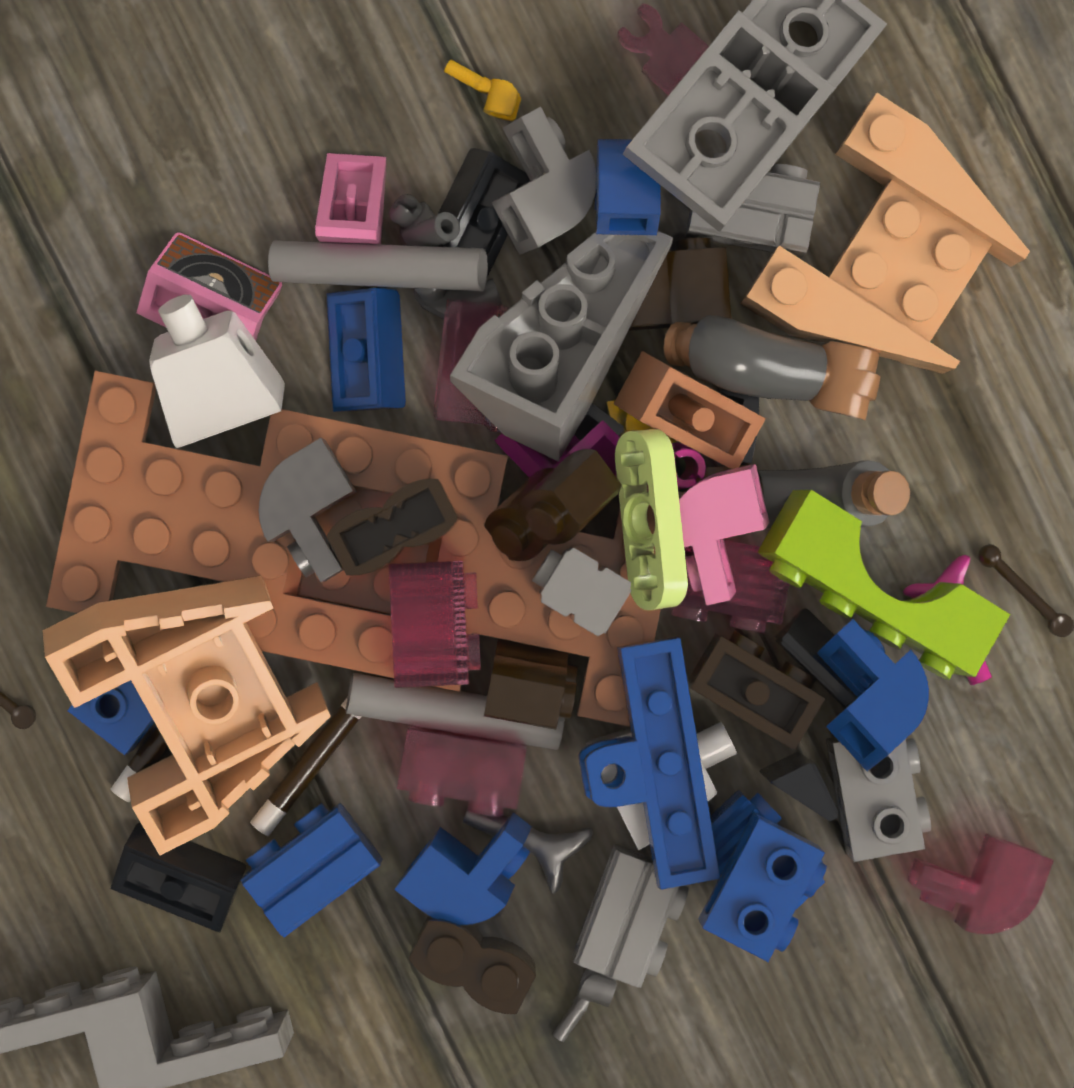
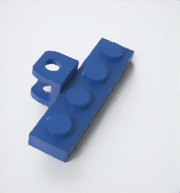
[578,637,720,890]

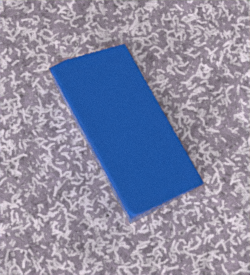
[326,288,406,412]

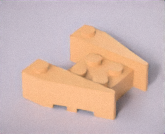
[740,93,1030,374]
[42,576,331,855]

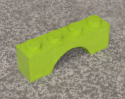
[757,490,1011,680]

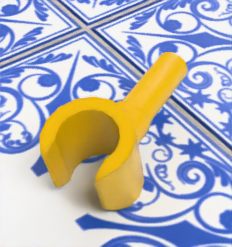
[444,59,521,121]

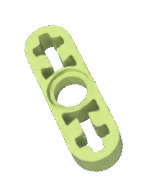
[615,429,688,610]

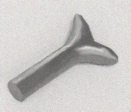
[463,801,593,894]

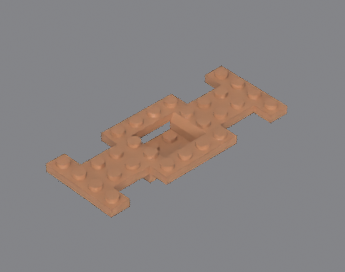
[46,371,685,727]

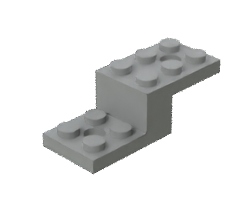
[623,0,887,232]
[0,967,294,1088]

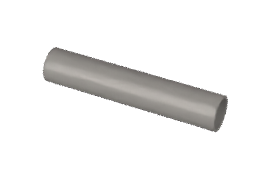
[268,240,488,291]
[346,672,565,750]

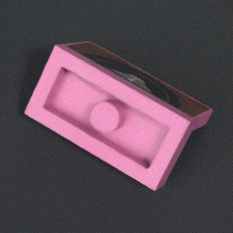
[136,233,282,341]

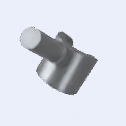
[552,969,617,1042]

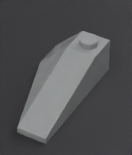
[450,231,673,461]

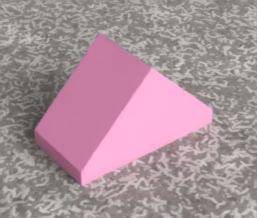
[315,153,386,244]

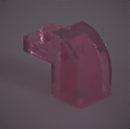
[907,833,1054,934]

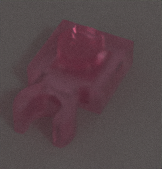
[617,3,709,95]

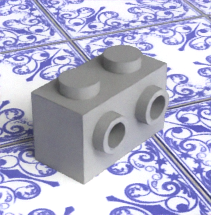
[825,737,931,862]

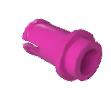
[672,442,706,490]

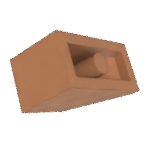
[613,351,766,469]

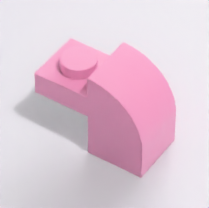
[679,464,770,605]

